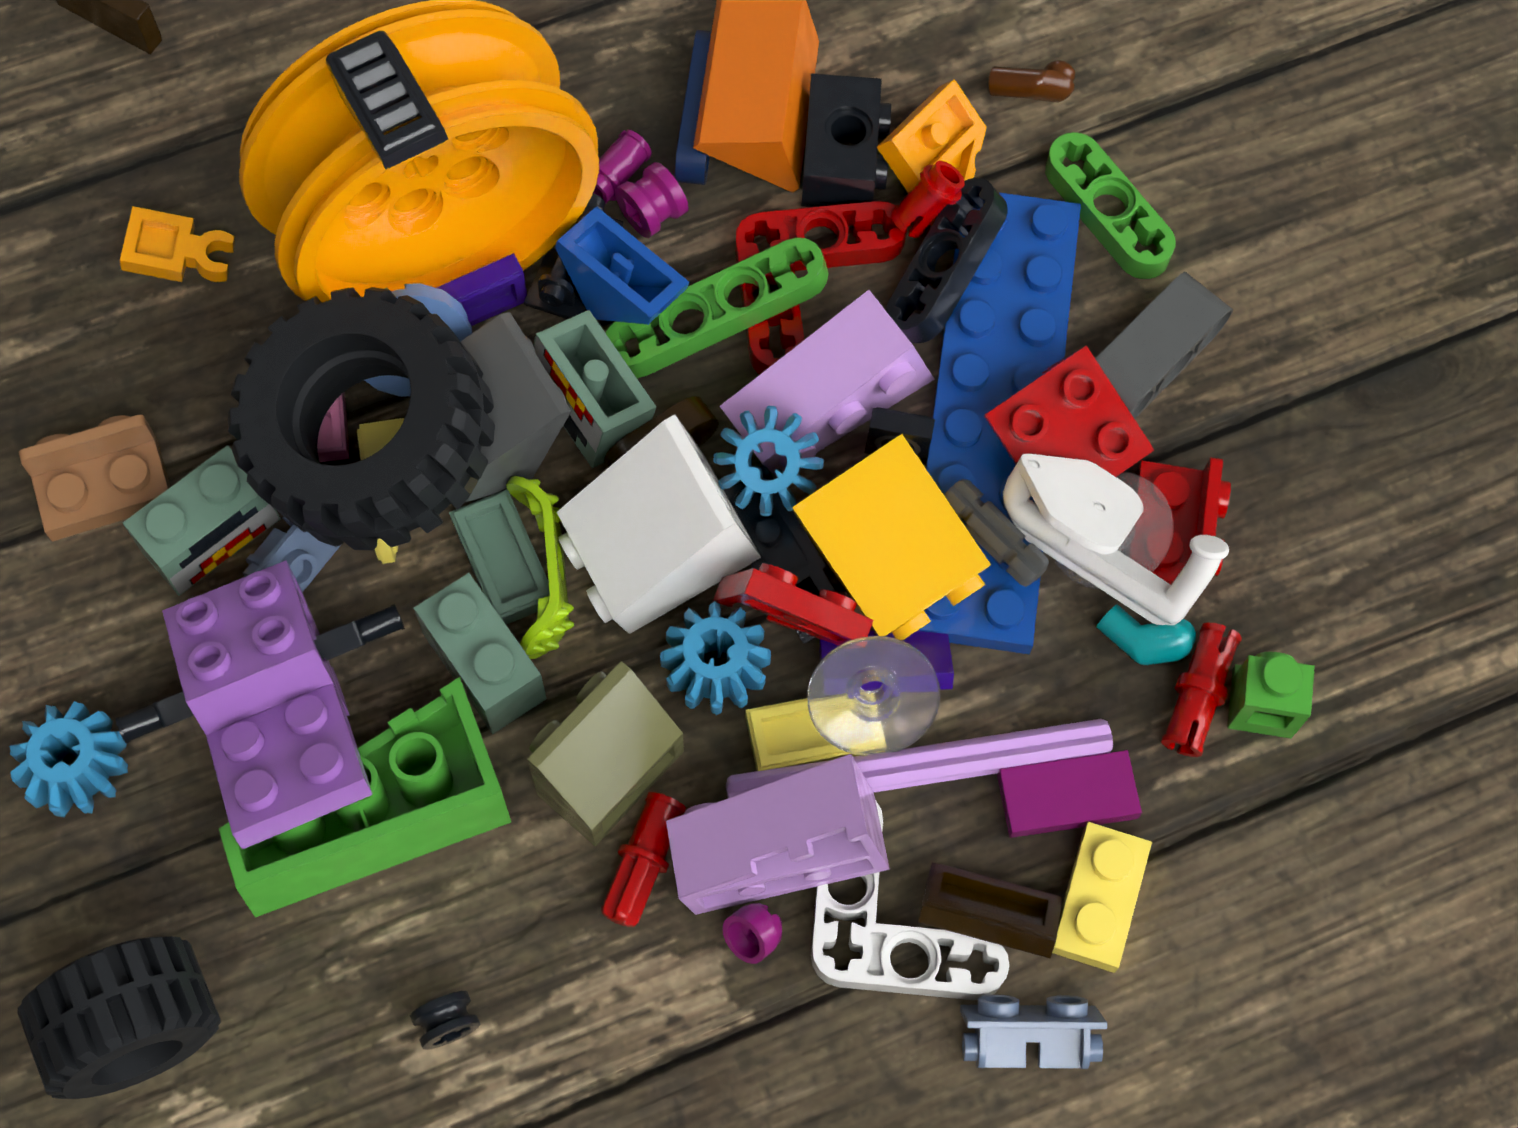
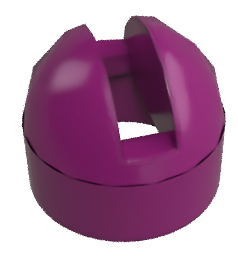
[723,903,782,964]

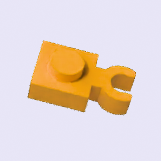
[120,206,235,282]

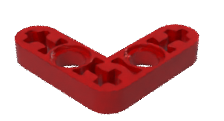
[735,201,907,375]

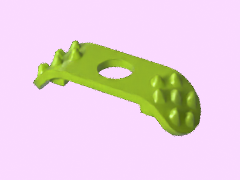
[506,476,574,659]

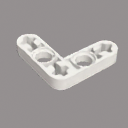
[811,800,1009,1000]

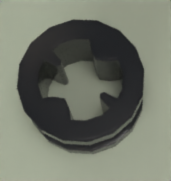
[410,991,481,1050]

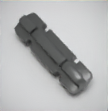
[944,479,1049,587]

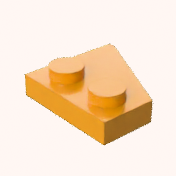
[877,79,987,226]

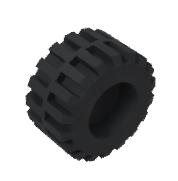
[17,936,221,1099]

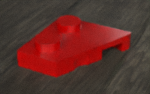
[713,563,874,647]

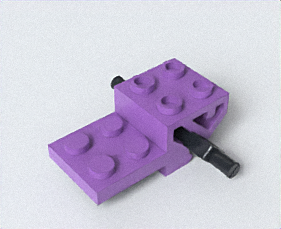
[116,561,405,850]

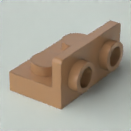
[19,415,170,542]

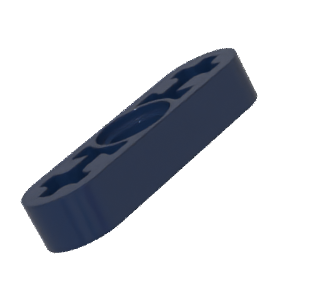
[675,30,712,185]

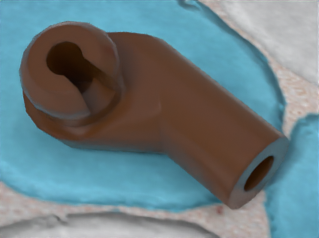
[989,60,1075,103]

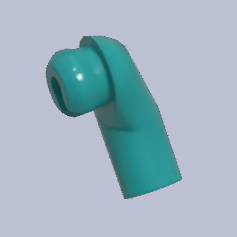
[1096,604,1196,665]

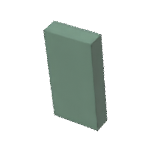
[449,489,550,625]

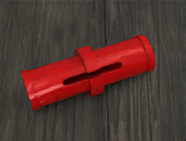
[1161,622,1242,757]

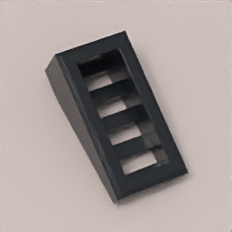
[326,31,448,169]

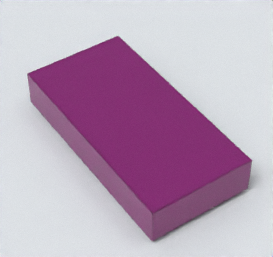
[997,750,1142,838]

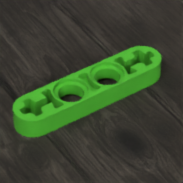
[605,237,829,378]

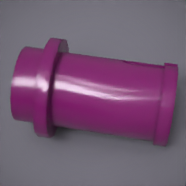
[593,130,652,204]

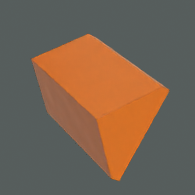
[693,0,819,193]

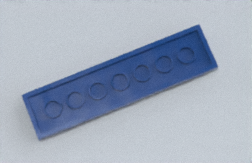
[917,192,1081,655]

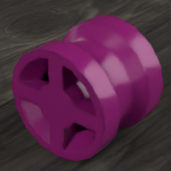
[615,162,689,239]

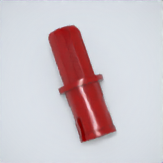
[601,792,686,927]

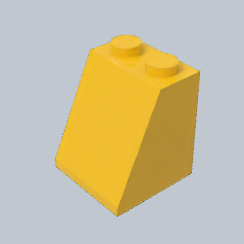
[792,434,991,643]

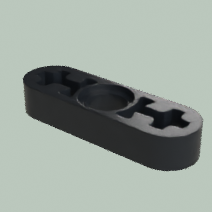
[886,178,1008,343]

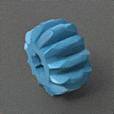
[713,406,824,516]
[660,601,771,716]
[9,701,128,818]

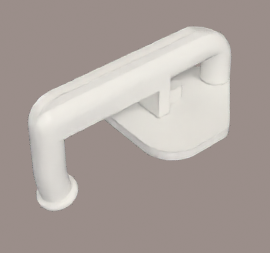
[1003,454,1229,626]

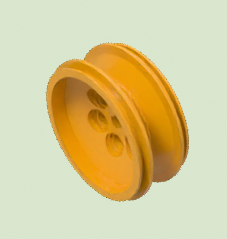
[239,0,599,303]

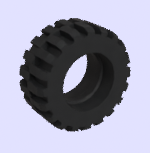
[228,287,495,550]

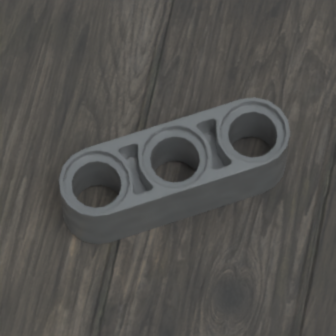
[1095,272,1233,419]

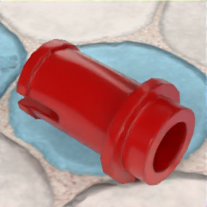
[891,161,965,238]

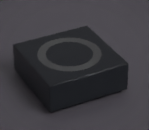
[864,407,935,464]

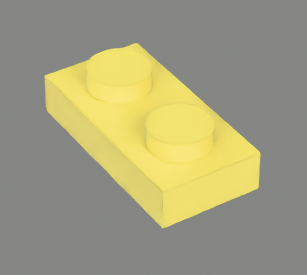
[1052,822,1152,973]

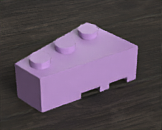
[720,290,935,477]
[666,754,890,915]

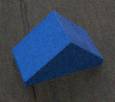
[555,206,689,325]

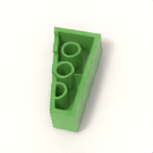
[219,677,511,918]

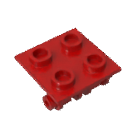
[984,345,1154,477]

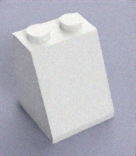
[557,414,761,634]

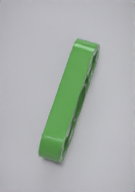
[1045,132,1176,279]

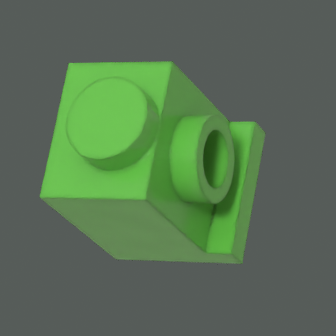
[1227,652,1315,739]

